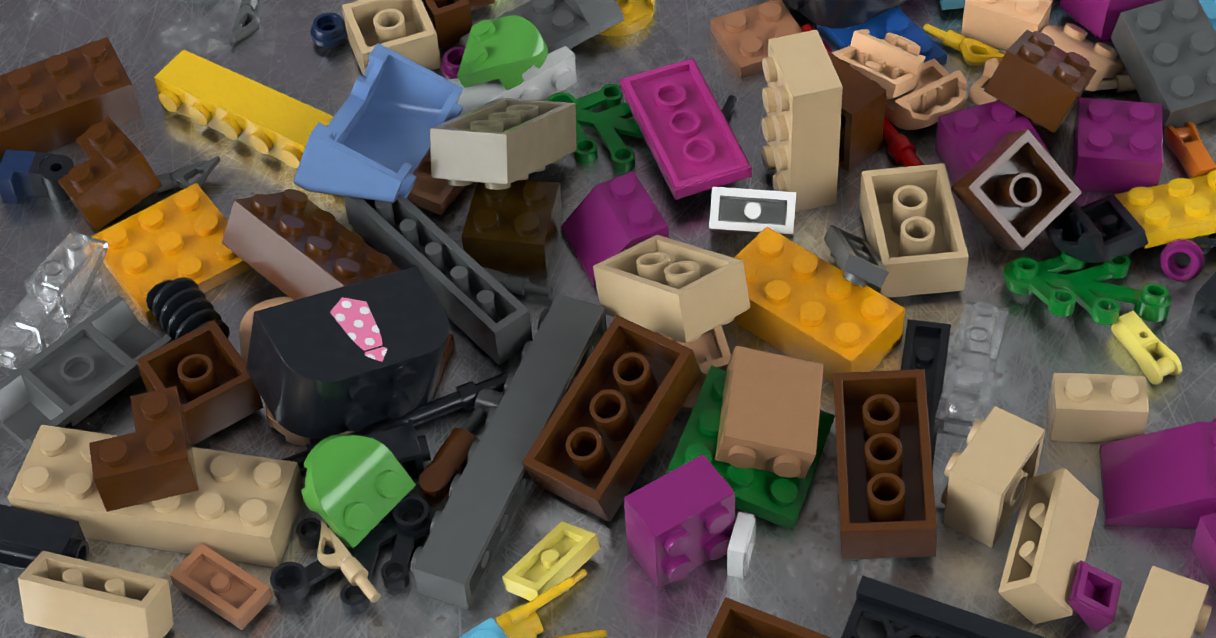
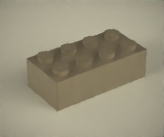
[430,98,576,190]

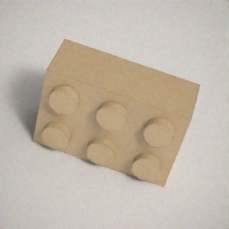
[859,163,969,298]
[593,235,750,343]

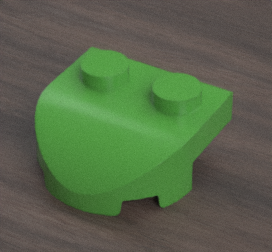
[457,15,548,90]
[301,434,416,548]

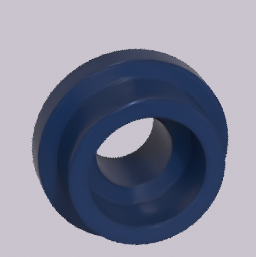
[310,13,347,47]

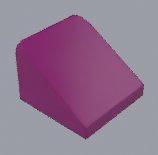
[1068,560,1122,633]

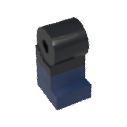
[0,149,74,204]

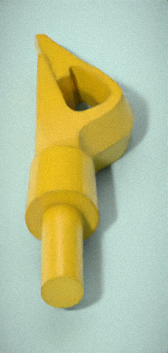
[923,23,1005,66]

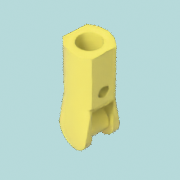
[1111,311,1182,385]

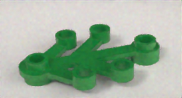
[546,84,645,173]
[1003,251,1172,325]

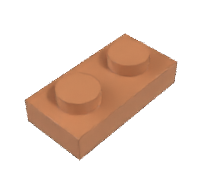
[170,543,273,630]

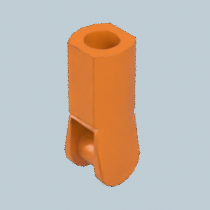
[1164,121,1216,178]

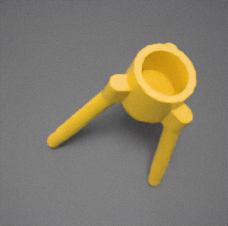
[495,568,608,638]

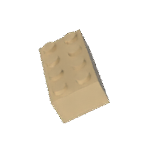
[761,30,843,212]

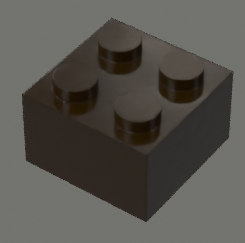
[461,180,563,278]

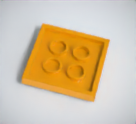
[89,183,252,323]

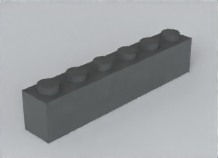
[343,196,533,366]

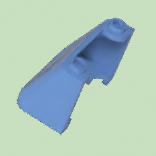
[294,43,464,203]

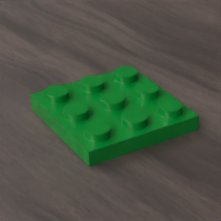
[666,365,835,530]

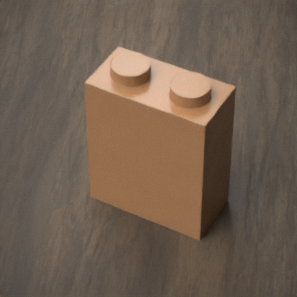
[715,346,824,479]

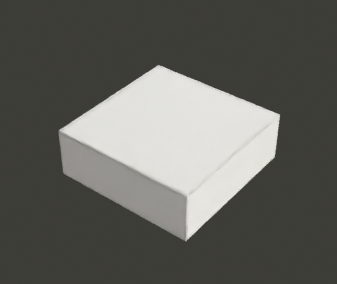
[727,512,756,579]

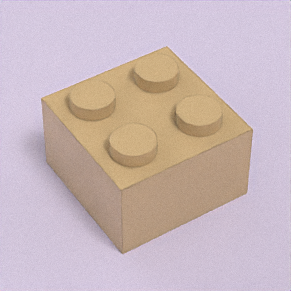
[342,0,441,75]
[941,406,1045,548]

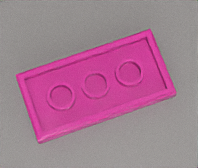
[620,58,752,200]

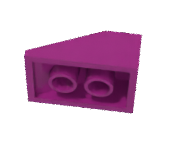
[1099,422,1216,529]

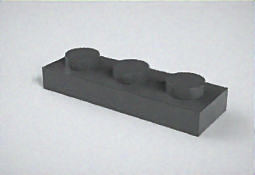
[824,225,889,288]

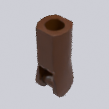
[418,428,479,507]

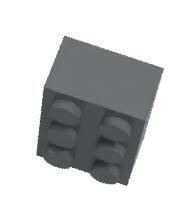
[1111,0,1216,135]

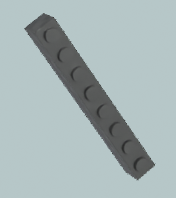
[410,294,607,610]

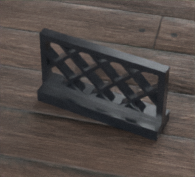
[841,575,1045,638]

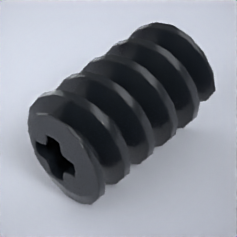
[146,277,230,341]

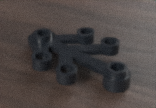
[270,495,435,614]

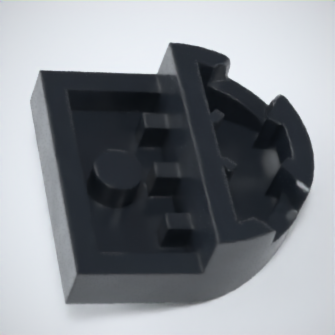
[1045,194,1148,263]

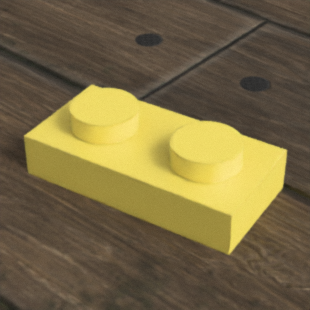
[502,521,600,601]

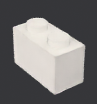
[709,187,796,238]

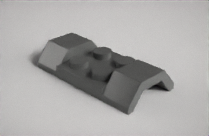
[456,0,624,54]
[0,295,172,451]

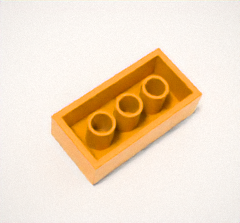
[733,227,905,384]

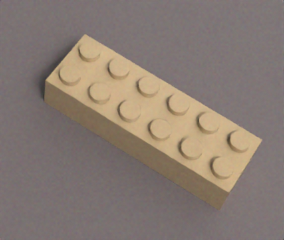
[7,425,304,568]

